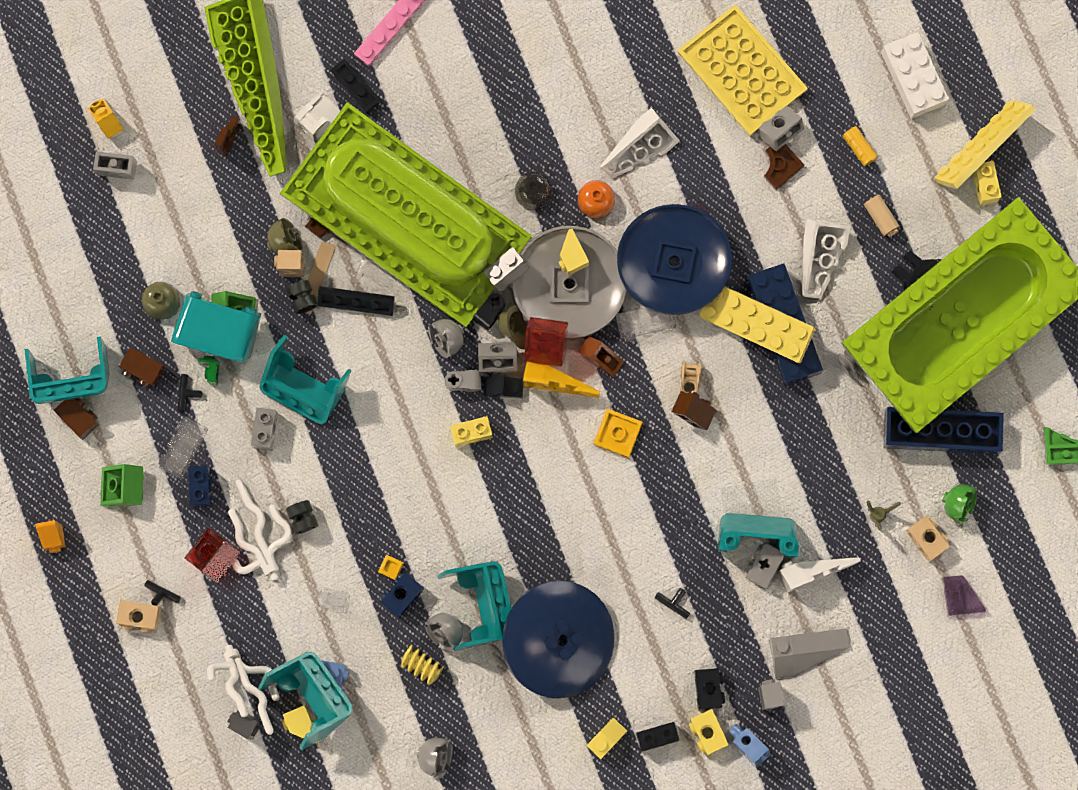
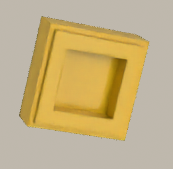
[378,555,404,580]

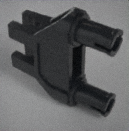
[891,250,942,311]

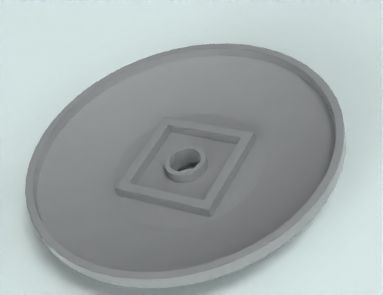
[512,226,626,339]

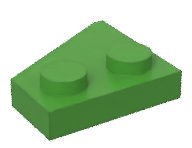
[1043,427,1078,465]

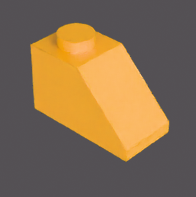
[35,520,66,553]

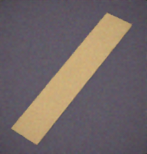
[306,242,336,315]

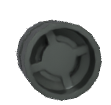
[286,280,318,314]
[286,500,319,535]

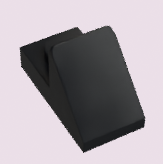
[484,375,523,399]

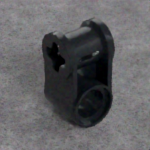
[472,293,505,331]

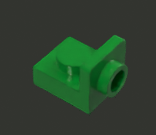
[198,356,220,385]

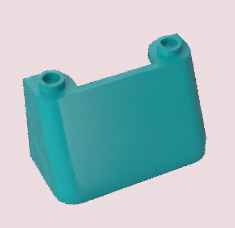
[171,291,262,362]
[717,513,799,558]

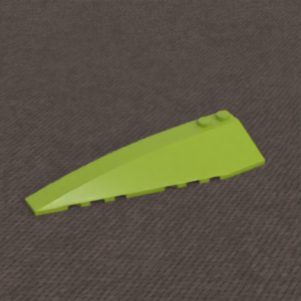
[204,0,286,177]

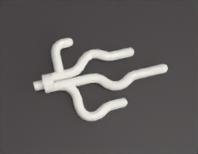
[228,480,293,581]
[206,645,280,735]

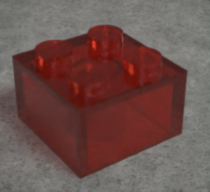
[524,317,568,367]

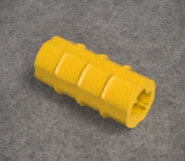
[843,126,878,167]

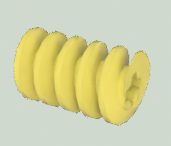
[401,645,444,685]

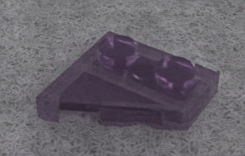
[943,575,986,616]

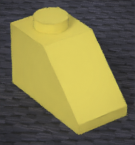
[558,228,589,276]
[281,705,321,744]
[587,718,627,759]

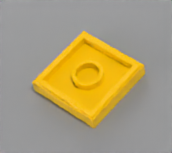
[593,409,643,458]

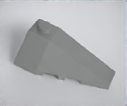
[769,628,849,678]

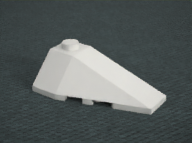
[601,108,680,179]
[802,219,850,299]
[779,557,861,593]

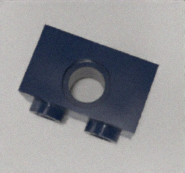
[188,465,212,508]
[381,572,424,619]

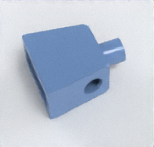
[728,724,770,769]

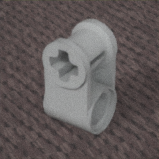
[445,370,481,392]

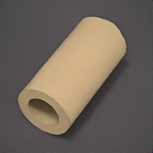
[864,195,900,238]

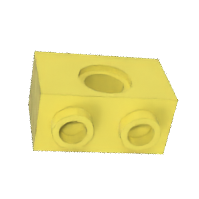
[972,161,1001,206]
[450,416,493,447]
[688,709,729,755]

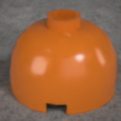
[578,180,615,219]

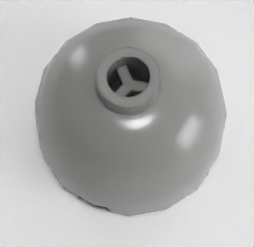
[428,319,464,358]
[425,613,463,652]
[417,737,453,778]

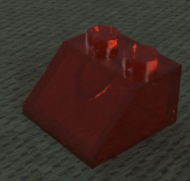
[184,528,241,583]

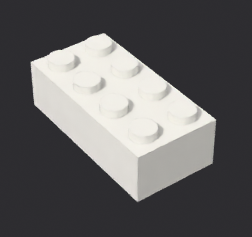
[881,32,949,119]

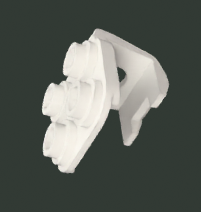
[294,95,340,144]

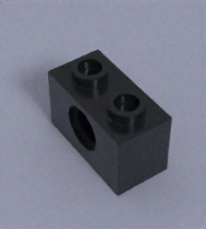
[694,668,725,710]
[636,722,680,752]

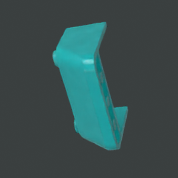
[259,334,352,424]
[24,336,110,404]
[437,561,511,651]
[258,652,353,751]

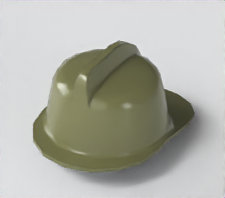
[498,305,531,350]

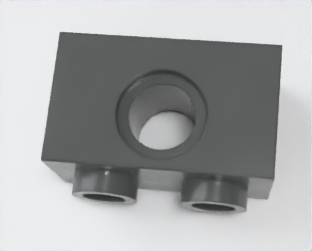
[227,710,262,739]

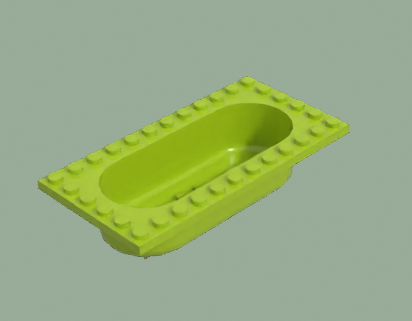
[279,102,533,328]
[840,197,1078,433]

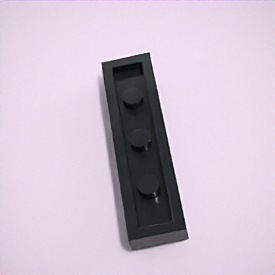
[318,286,395,316]

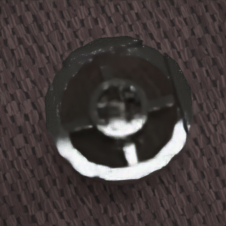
[515,172,552,211]

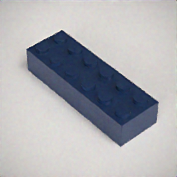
[747,263,823,386]
[883,407,1004,454]

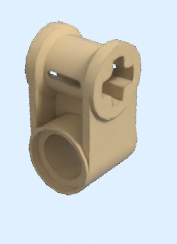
[680,361,702,393]

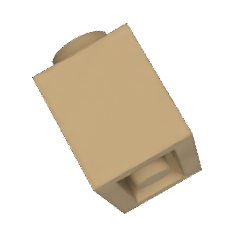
[274,250,305,277]
[905,516,950,562]
[116,600,161,633]

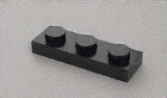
[330,59,381,114]

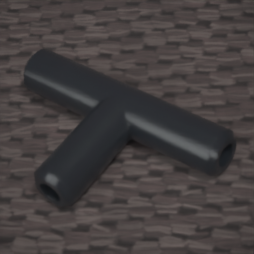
[177,374,202,412]
[144,580,181,606]
[655,588,690,619]

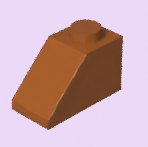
[578,336,624,377]

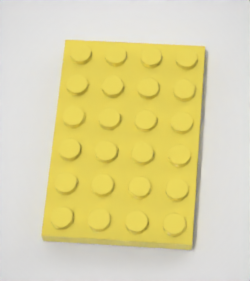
[677,5,808,137]

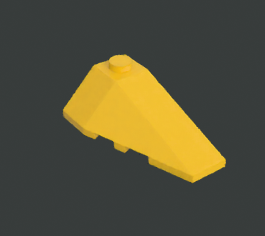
[523,359,600,398]

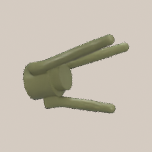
[866,501,901,530]

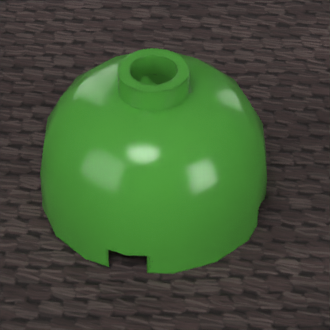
[942,484,978,524]

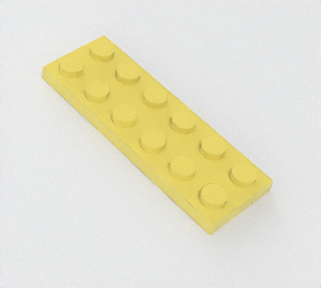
[934,100,1035,189]
[699,286,816,363]

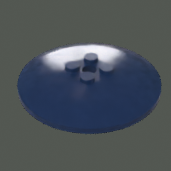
[617,204,732,315]
[502,580,615,699]

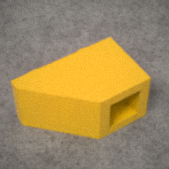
[88,98,124,139]

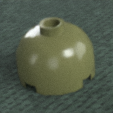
[267,218,303,254]
[142,281,180,320]

